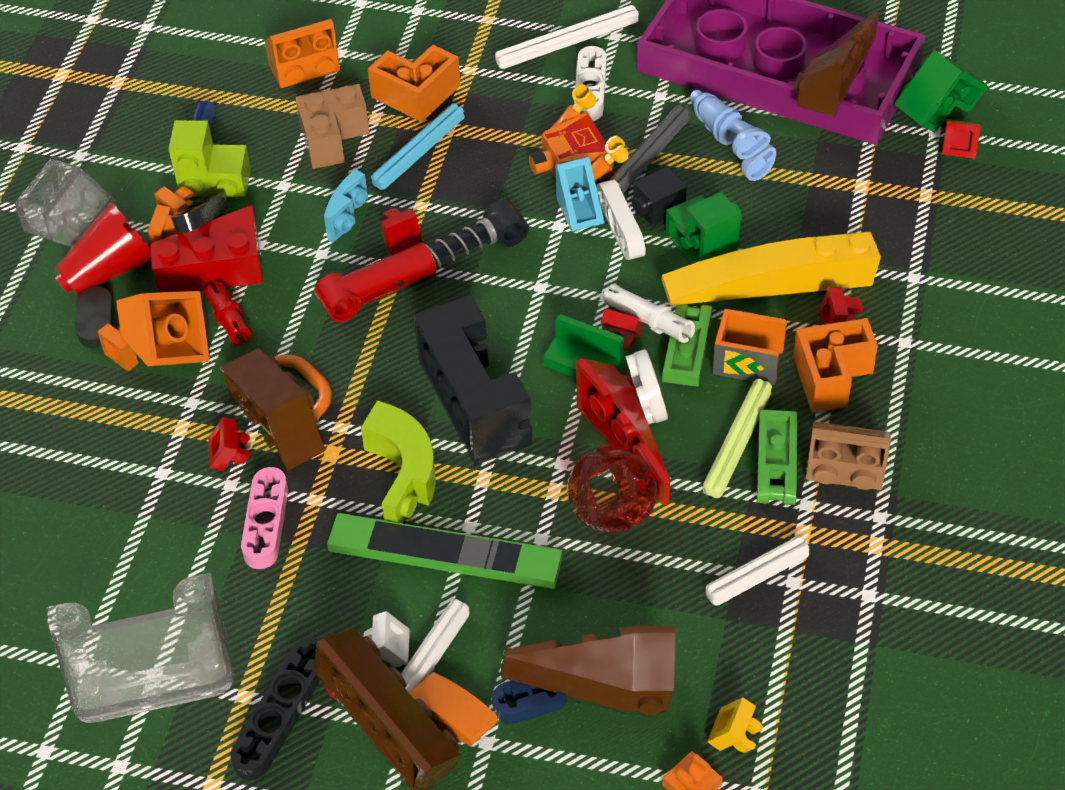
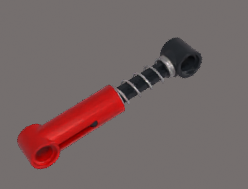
[315,200,529,322]

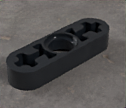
[171,191,229,234]

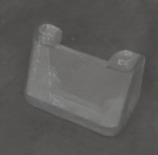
[46,573,234,723]

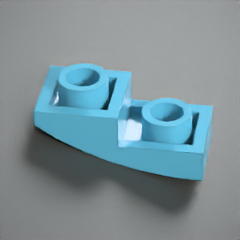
[324,169,368,243]

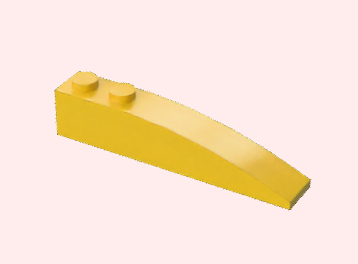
[661,232,881,306]

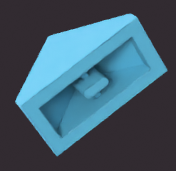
[555,157,605,232]

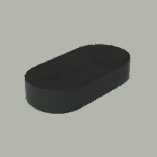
[75,286,114,347]

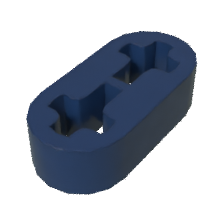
[492,681,568,724]

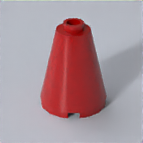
[54,203,151,295]

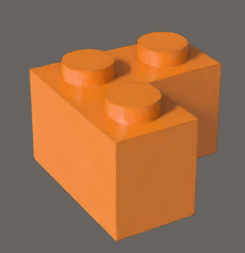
[368,45,461,122]
[793,318,878,413]

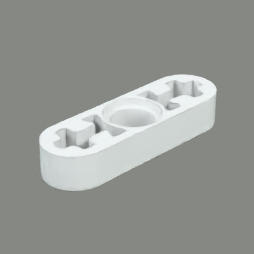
[574,46,606,121]
[597,179,645,260]

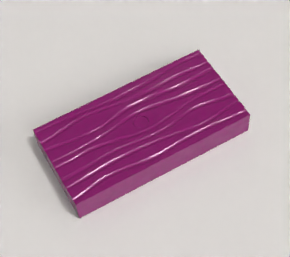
[637,0,926,145]

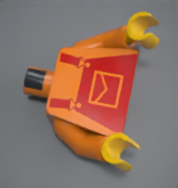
[529,84,628,183]

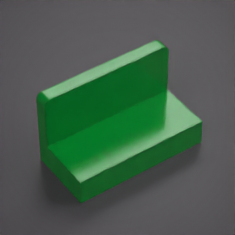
[543,314,624,378]

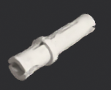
[603,284,695,343]

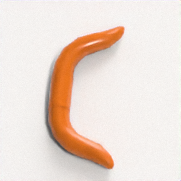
[275,355,332,423]

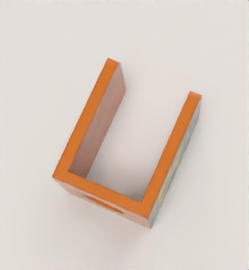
[713,308,787,385]

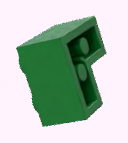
[894,50,989,133]
[665,192,742,264]

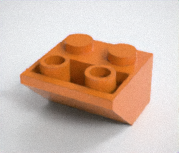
[265,19,340,89]

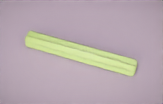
[703,379,772,498]

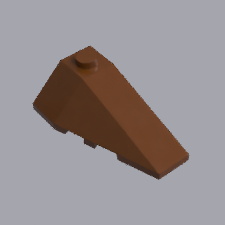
[794,11,880,117]
[501,626,676,715]

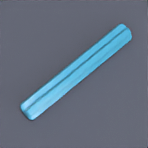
[371,103,465,190]

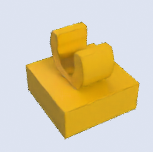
[707,697,763,753]

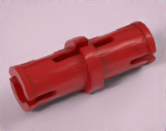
[204,282,252,345]

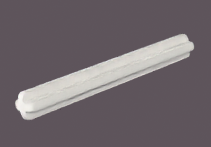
[495,5,639,69]

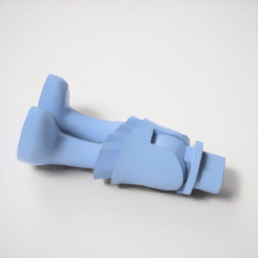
[690,90,776,181]

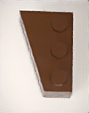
[220,348,325,471]

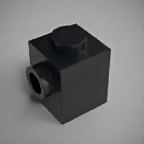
[631,166,687,227]

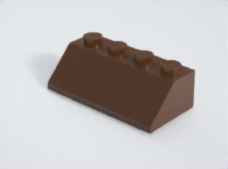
[314,628,461,790]

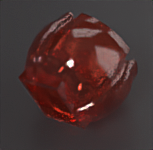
[567,445,657,534]

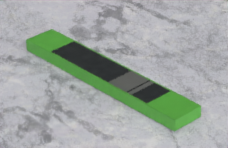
[327,513,563,589]

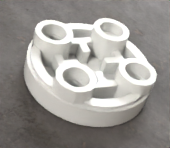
[625,349,668,424]

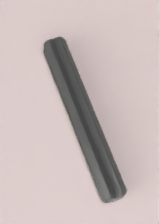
[608,105,690,194]

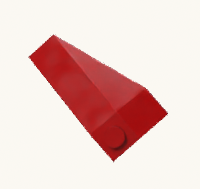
[576,358,670,506]

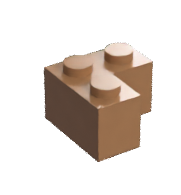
[296,84,370,169]

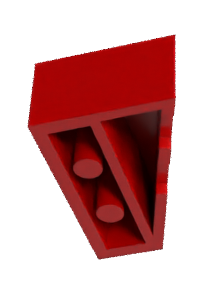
[151,205,263,293]

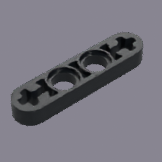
[230,638,321,780]

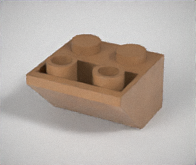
[806,422,891,490]

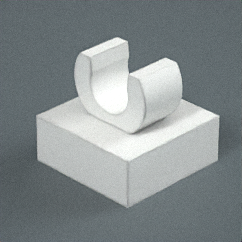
[363,611,410,668]

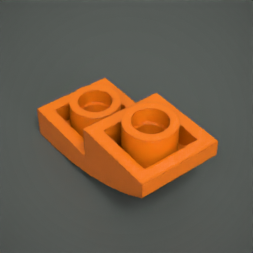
[409,672,498,746]

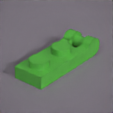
[662,304,713,387]
[756,410,797,505]

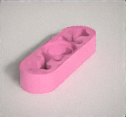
[241,467,288,569]

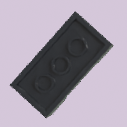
[414,295,533,466]

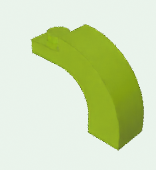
[361,401,436,523]

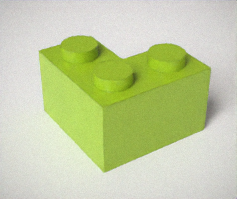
[169,120,251,197]

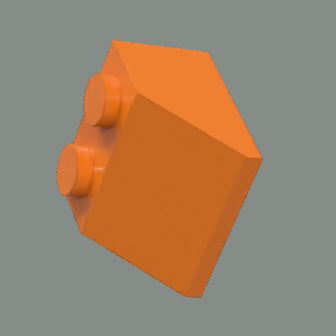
[116,291,210,367]

